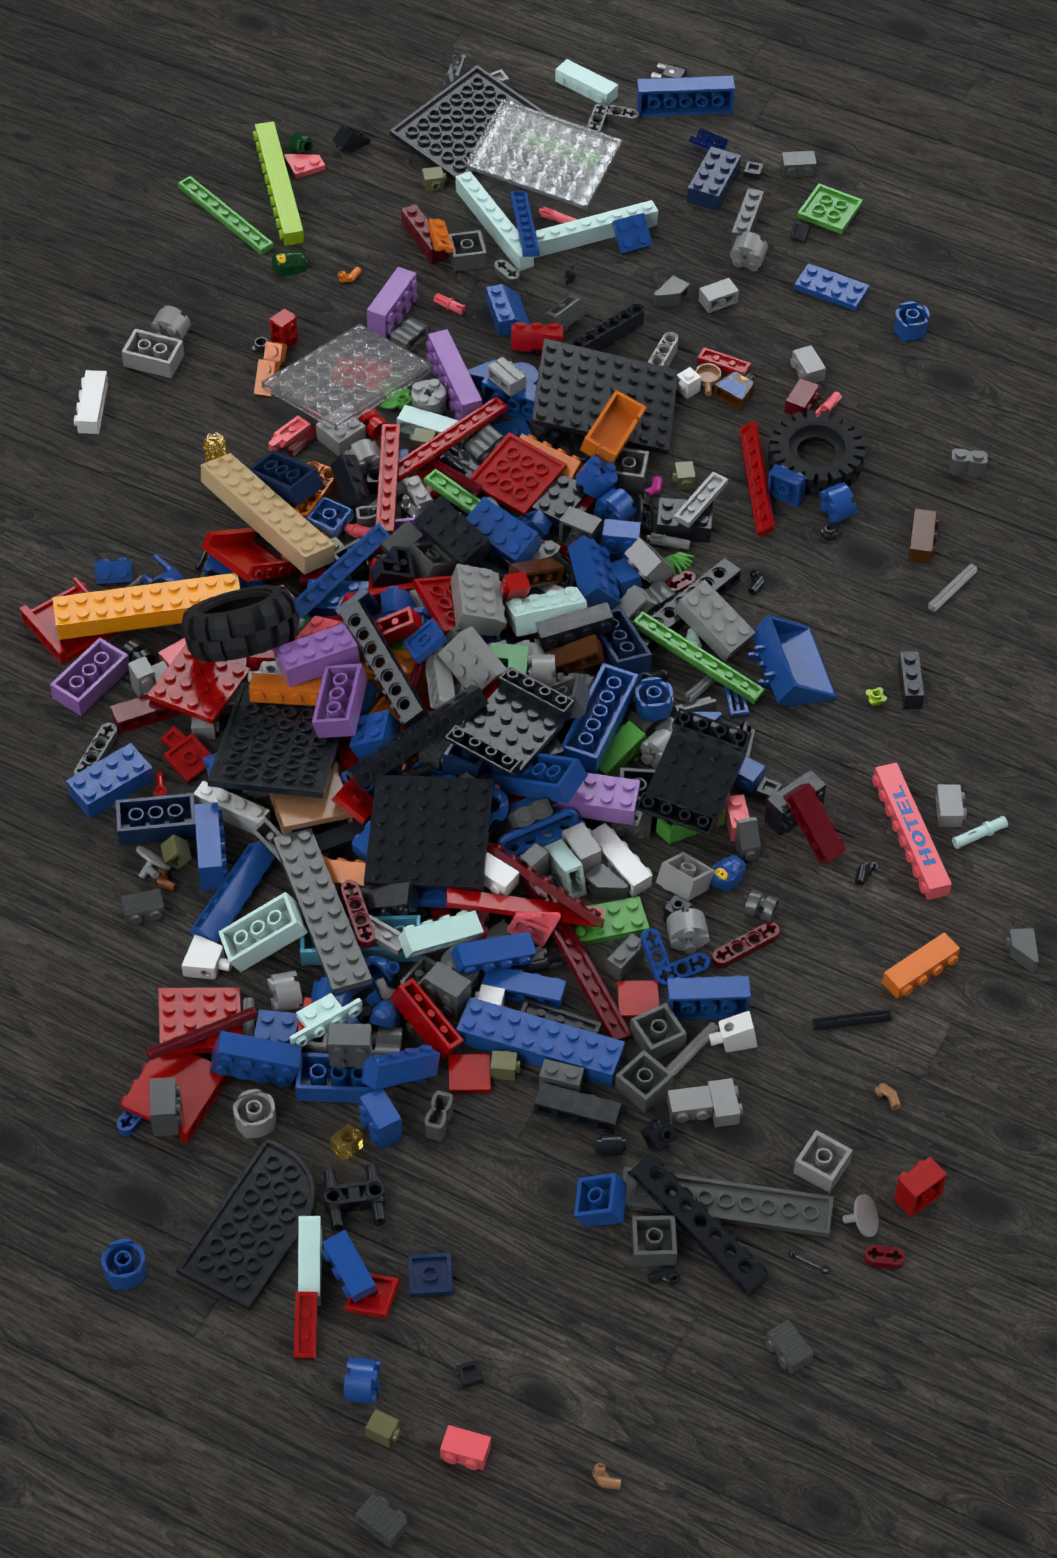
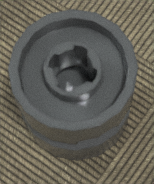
[744,889,779,922]

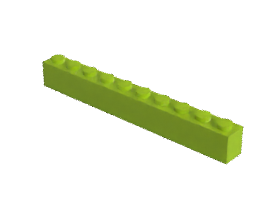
[253,121,304,246]

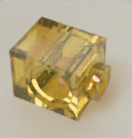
[330,1123,363,1162]

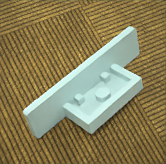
[290,993,362,1047]

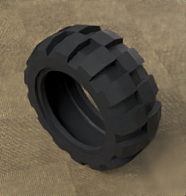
[181,585,299,662]

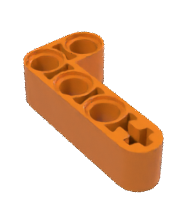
[295,462,337,518]

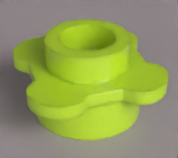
[866,687,887,706]

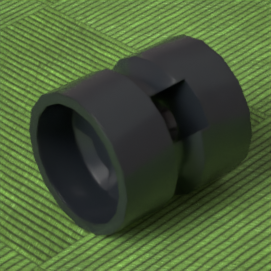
[122,639,156,666]

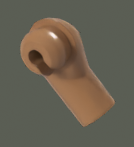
[874,1083,901,1110]
[592,1463,622,1490]

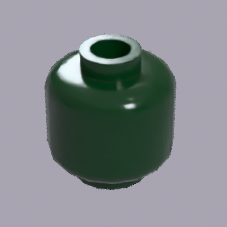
[289,133,313,155]

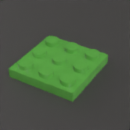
[797,183,863,234]

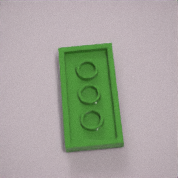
[571,896,650,946]

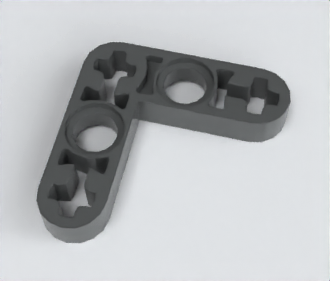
[586,103,639,140]

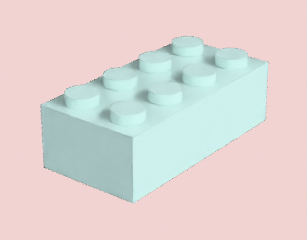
[505,587,587,637]
[219,892,308,972]

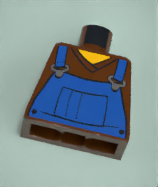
[714,372,754,412]

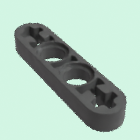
[74,722,118,775]

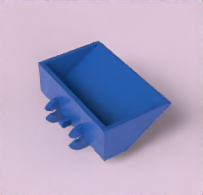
[748,615,837,707]

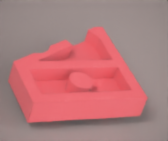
[283,154,326,179]
[507,912,561,947]

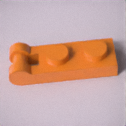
[427,218,454,253]

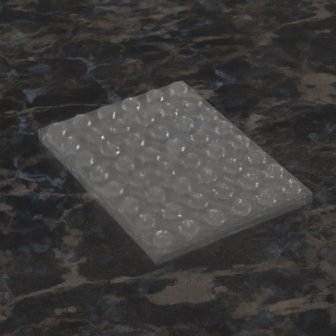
[465,99,622,210]
[262,324,434,431]

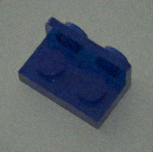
[689,128,728,150]

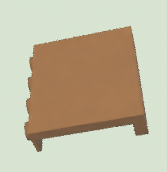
[269,762,353,835]

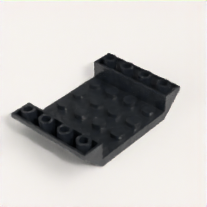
[444,666,574,776]
[636,708,752,836]

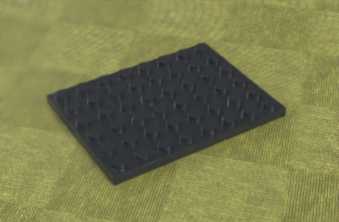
[389,65,548,182]
[531,339,679,455]
[207,682,342,798]

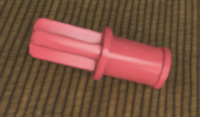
[433,293,466,316]

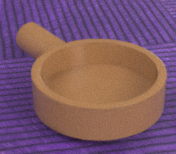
[695,363,721,396]

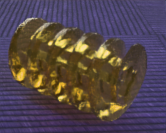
[203,433,226,463]

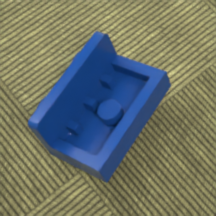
[94,557,133,585]

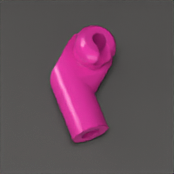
[643,476,663,497]

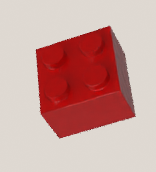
[894,1157,947,1217]

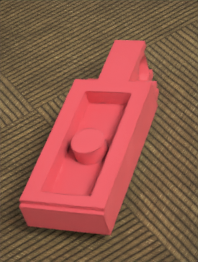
[268,416,311,452]

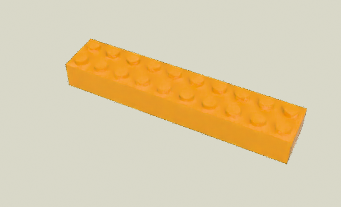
[53,573,240,640]

